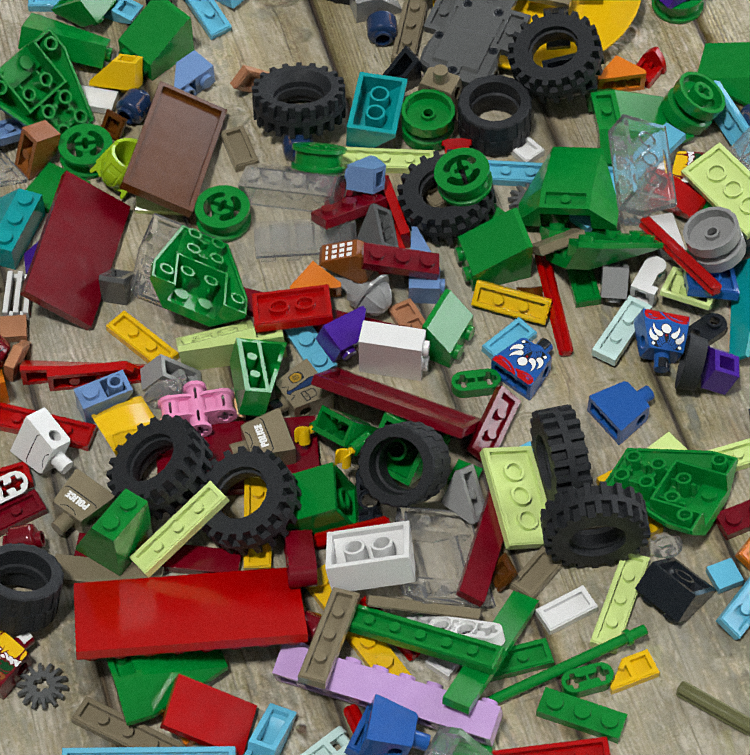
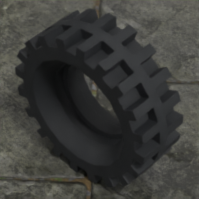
[507,9,605,104]
[252,62,346,139]
[397,149,497,245]
[530,404,593,501]
[106,414,213,520]
[197,446,302,556]
[540,481,651,568]

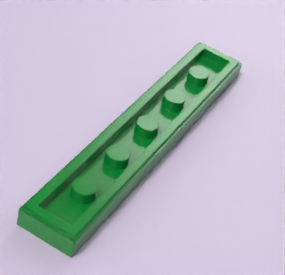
[442,590,539,715]
[348,604,505,675]

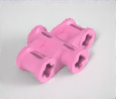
[157,380,237,437]

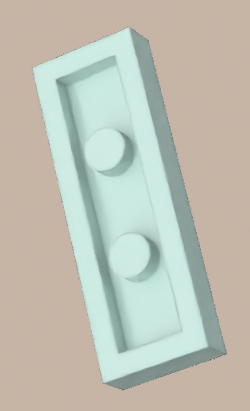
[591,295,652,366]

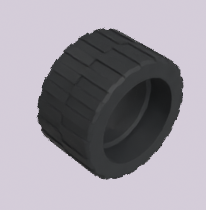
[458,75,532,156]
[358,421,451,507]
[0,543,64,634]

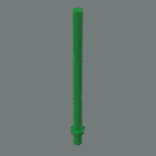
[480,624,648,704]

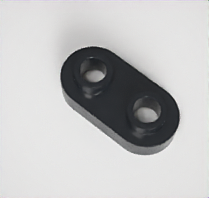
[686,313,727,346]

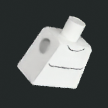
[10,407,73,474]

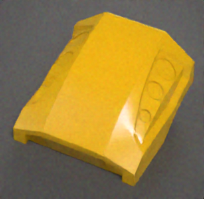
[91,396,155,456]

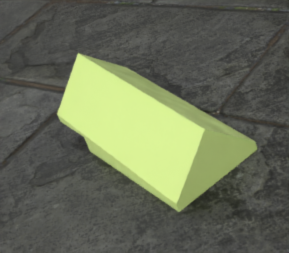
[175,319,287,370]

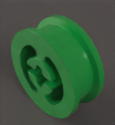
[652,0,704,24]
[58,124,113,179]
[290,142,347,174]
[434,148,493,207]
[195,185,251,242]

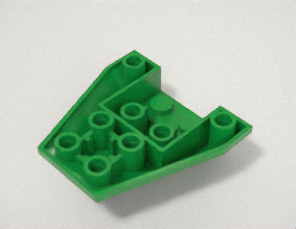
[0,28,94,137]
[698,41,750,106]
[584,88,694,167]
[518,147,620,230]
[540,223,664,270]
[150,225,248,327]
[606,448,738,536]
[102,649,228,726]

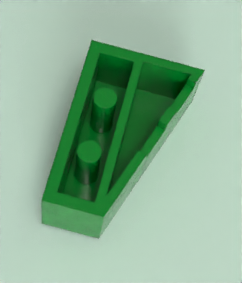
[229,338,287,416]

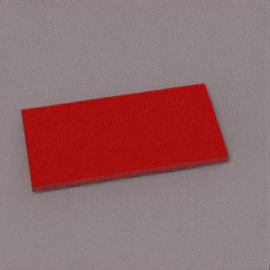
[74,567,308,661]

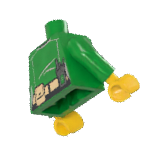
[294,405,378,469]

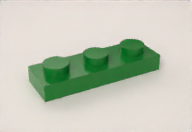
[536,687,628,744]

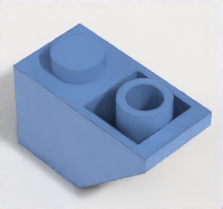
[174,50,215,96]
[345,155,386,194]
[73,370,133,424]

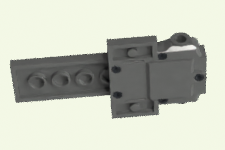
[420,0,531,88]

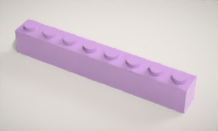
[272,643,503,746]

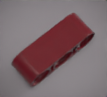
[284,529,318,588]

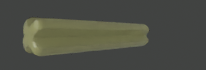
[676,681,750,735]

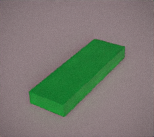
[490,638,554,682]

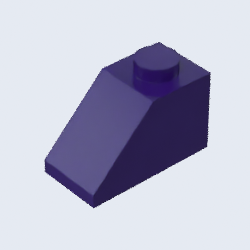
[315,306,366,363]

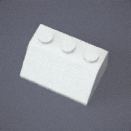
[325,520,415,591]

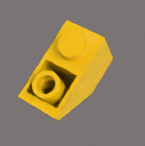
[89,54,143,93]

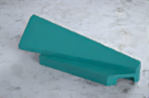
[729,258,750,360]

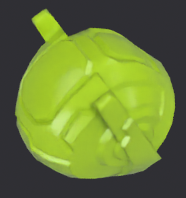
[90,138,138,199]

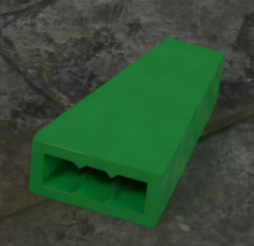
[18,13,113,69]

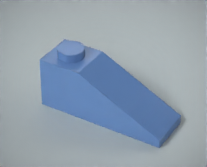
[409,226,445,304]

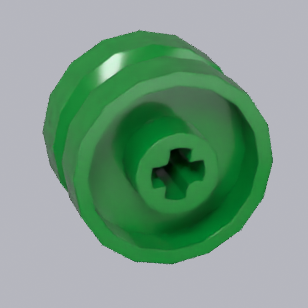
[661,72,726,135]
[401,89,455,151]

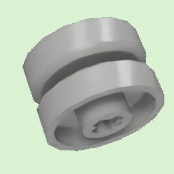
[683,207,747,273]

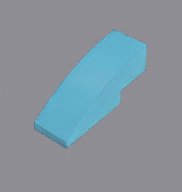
[244,703,297,755]

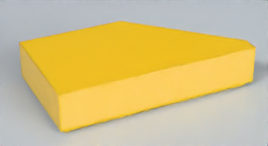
[610,649,660,695]

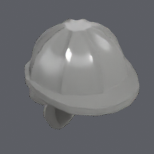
[334,274,392,317]

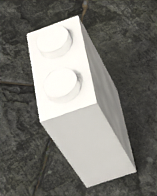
[358,320,430,381]

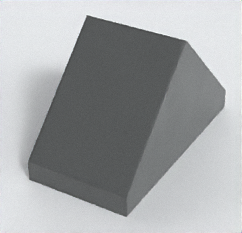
[357,203,399,247]
[99,268,137,306]

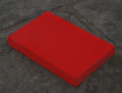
[252,284,333,333]
[160,674,258,755]

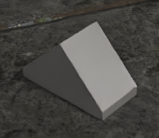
[441,464,485,524]

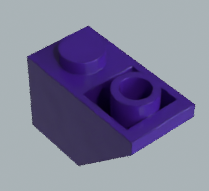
[701,346,739,395]

